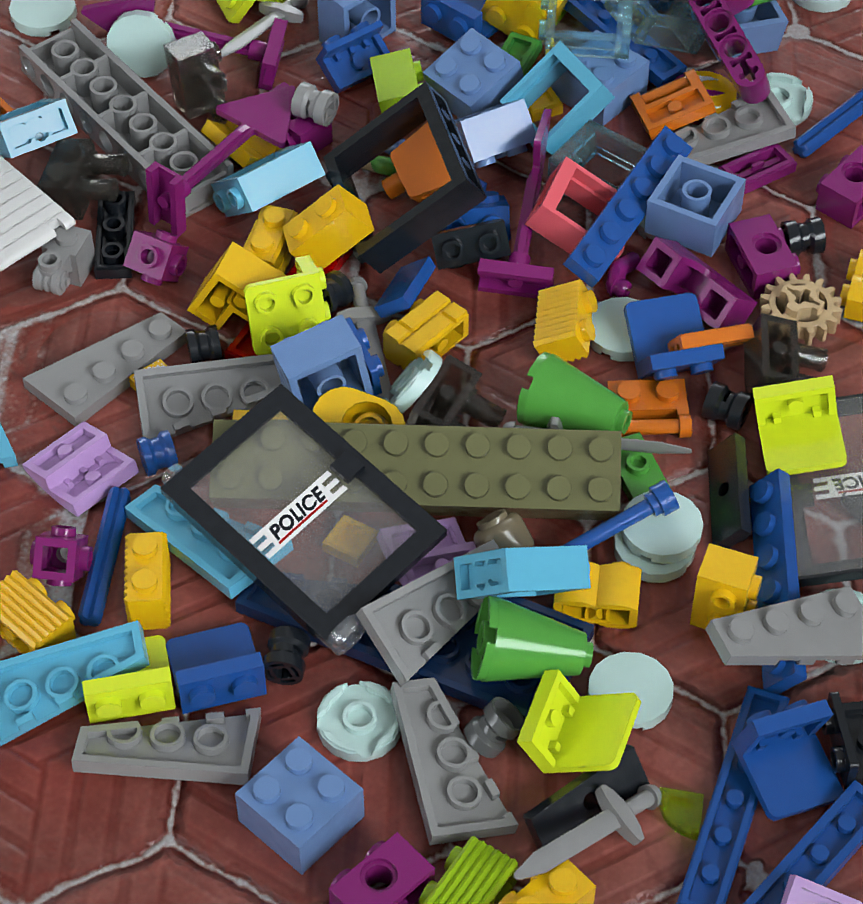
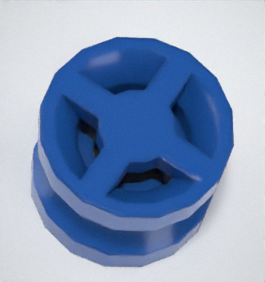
[136,430,179,476]

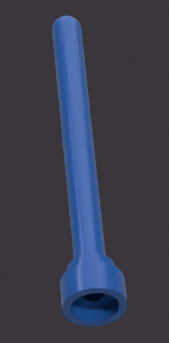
[562,480,680,550]

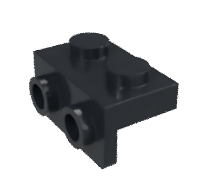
[431,219,511,270]
[821,692,863,789]

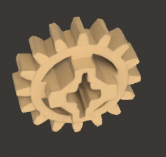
[759,273,843,346]

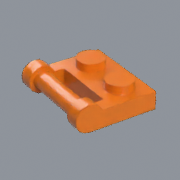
[629,69,716,140]
[607,379,692,438]

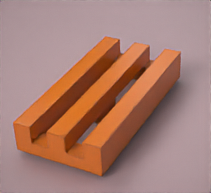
[667,323,755,352]

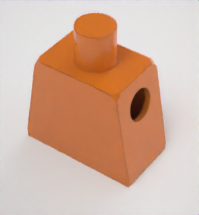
[381,122,451,203]

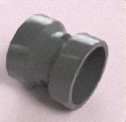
[464,697,525,759]

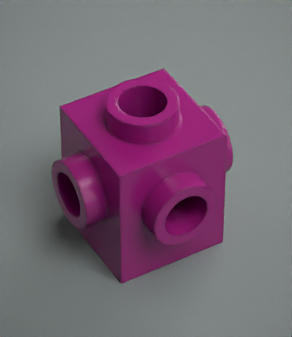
[123,229,189,286]
[30,525,93,587]

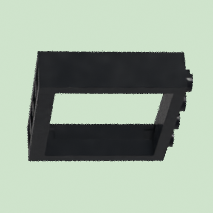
[323,81,487,274]

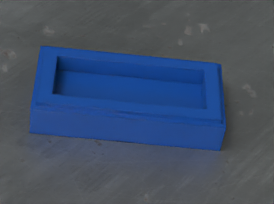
[374,256,436,318]

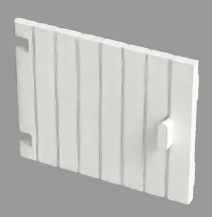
[0,155,76,272]

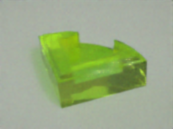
[659,787,704,840]

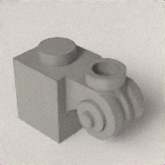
[32,225,95,296]

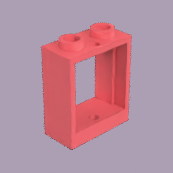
[525,156,625,260]

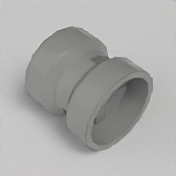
[291,82,339,127]

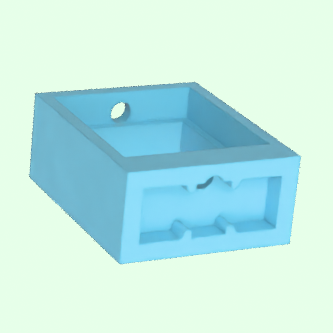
[500,41,615,157]
[0,98,78,158]
[211,141,326,217]
[453,545,591,600]

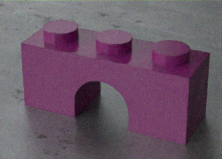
[636,237,758,329]

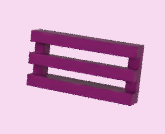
[718,143,797,195]

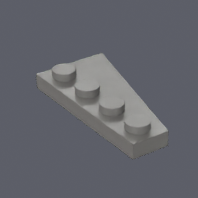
[675,89,796,165]
[23,312,187,427]
[134,354,281,439]
[356,539,500,687]
[705,586,863,665]
[390,677,519,845]
[71,707,261,785]

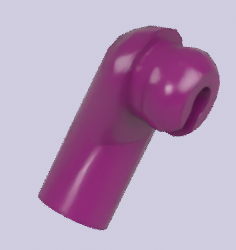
[605,252,641,297]

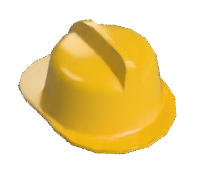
[313,387,405,425]

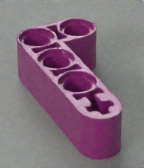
[689,0,771,104]

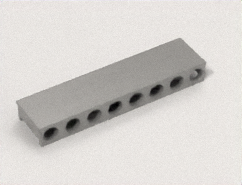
[18,18,234,218]

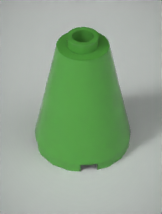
[517,352,633,434]
[471,595,594,682]

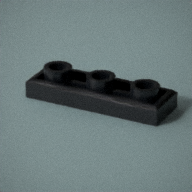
[94,190,136,279]
[707,433,752,549]
[522,744,650,849]

